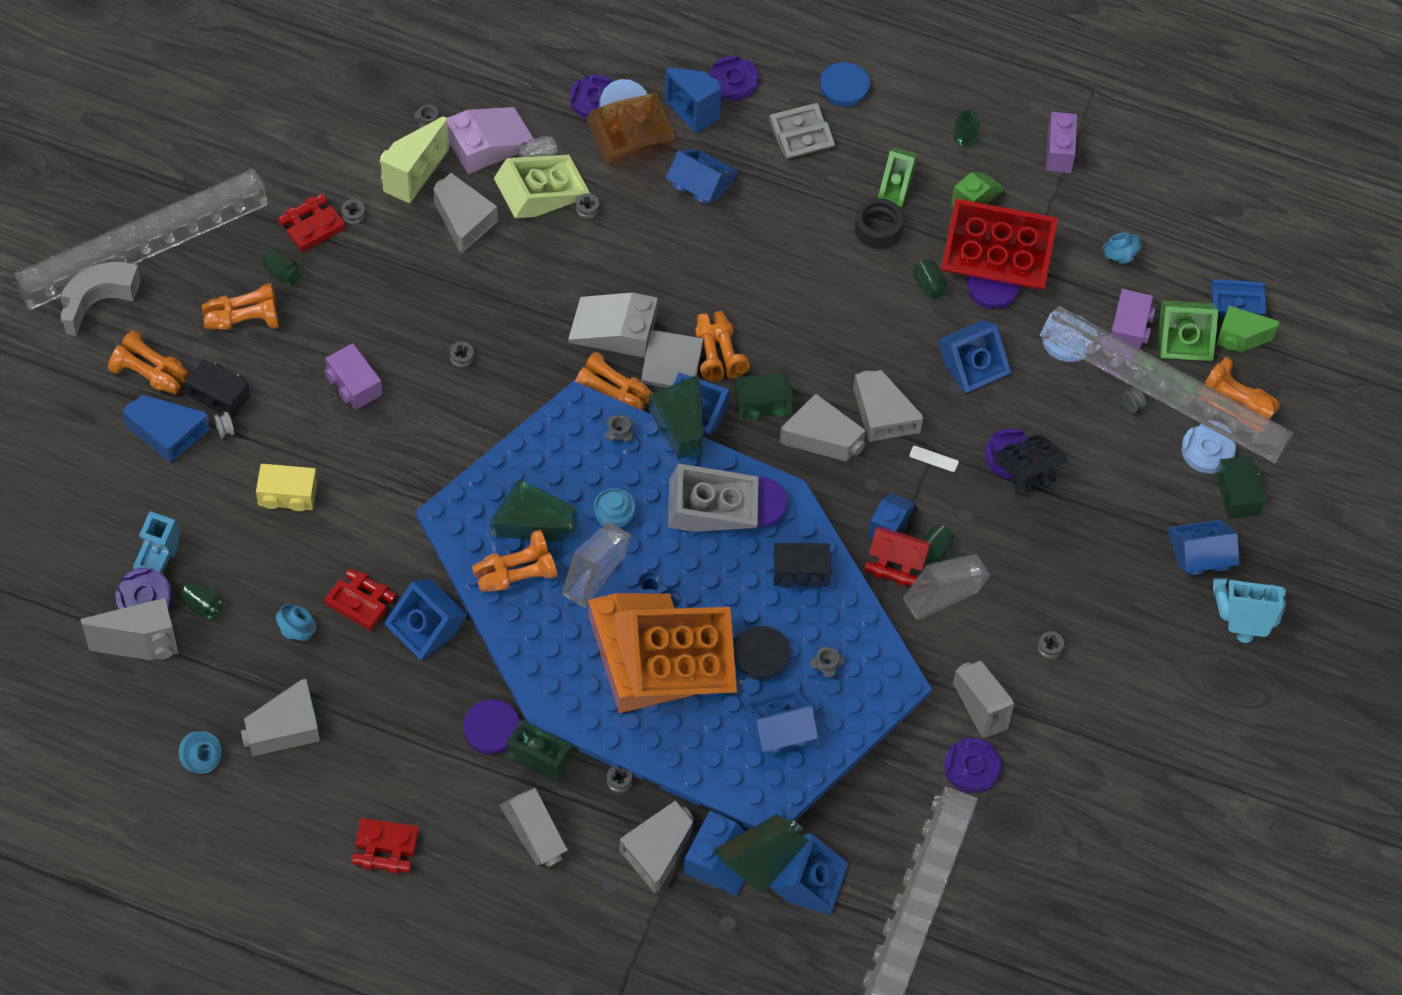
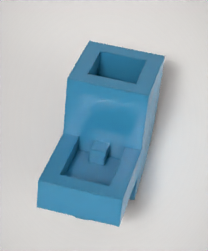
[133,511,180,575]

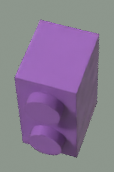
[1046,112,1077,173]
[1109,289,1155,352]
[324,343,383,410]

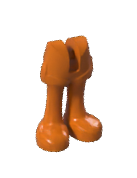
[202,283,279,330]
[695,311,750,382]
[108,330,191,395]
[575,352,654,411]
[1204,356,1280,420]
[472,530,557,592]

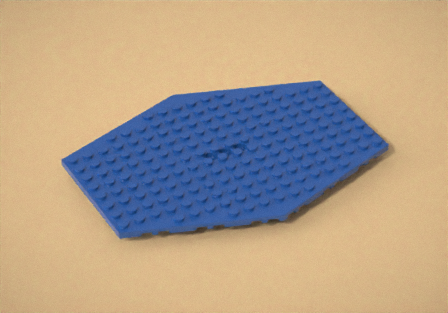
[415,381,932,840]

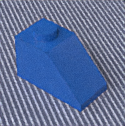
[868,493,916,539]

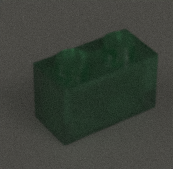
[734,372,793,420]
[1215,455,1267,519]
[507,720,571,782]

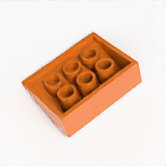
[588,593,696,714]
[615,607,737,697]

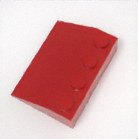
[941,199,1058,290]

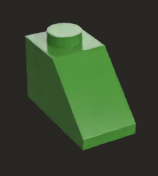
[878,147,919,207]
[951,172,1005,207]
[1216,306,1280,353]

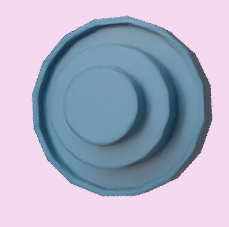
[1102,232,1142,264]
[594,489,635,528]
[276,604,316,641]
[179,731,221,774]

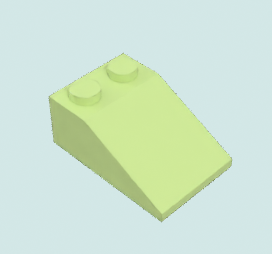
[380,116,449,204]
[494,155,590,218]

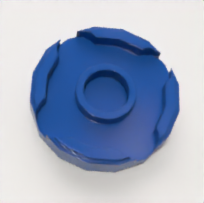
[820,62,870,107]

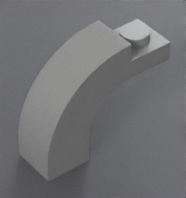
[61,262,141,336]

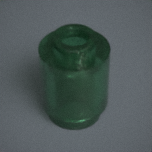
[953,110,981,147]
[262,248,301,286]
[913,260,947,300]
[922,525,954,565]
[180,581,223,620]

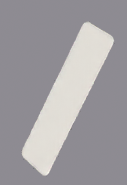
[909,446,958,472]

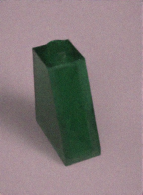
[648,375,703,460]
[490,479,579,543]
[713,814,808,894]

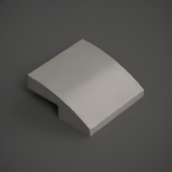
[769,103,835,159]
[641,330,703,389]

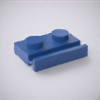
[1211,279,1266,317]

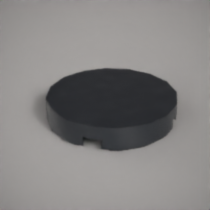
[734,626,791,681]

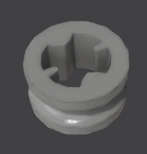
[214,412,235,439]

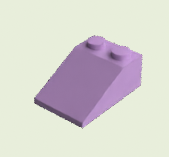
[447,107,537,174]

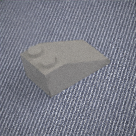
[568,293,658,358]
[668,464,758,532]
[81,598,178,660]

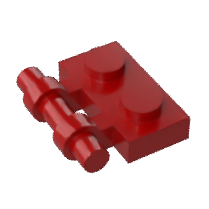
[277,194,345,253]
[864,526,931,588]
[324,568,398,632]
[352,818,419,874]

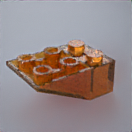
[586,93,675,165]

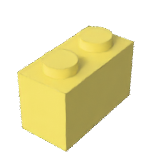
[256,464,317,511]

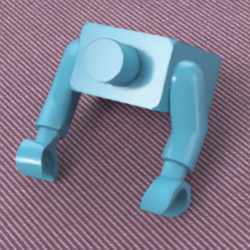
[1213,579,1286,643]

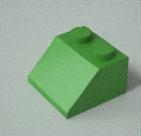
[1159,300,1218,361]

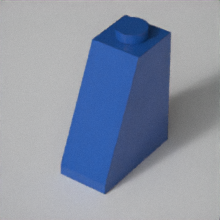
[122,395,210,463]

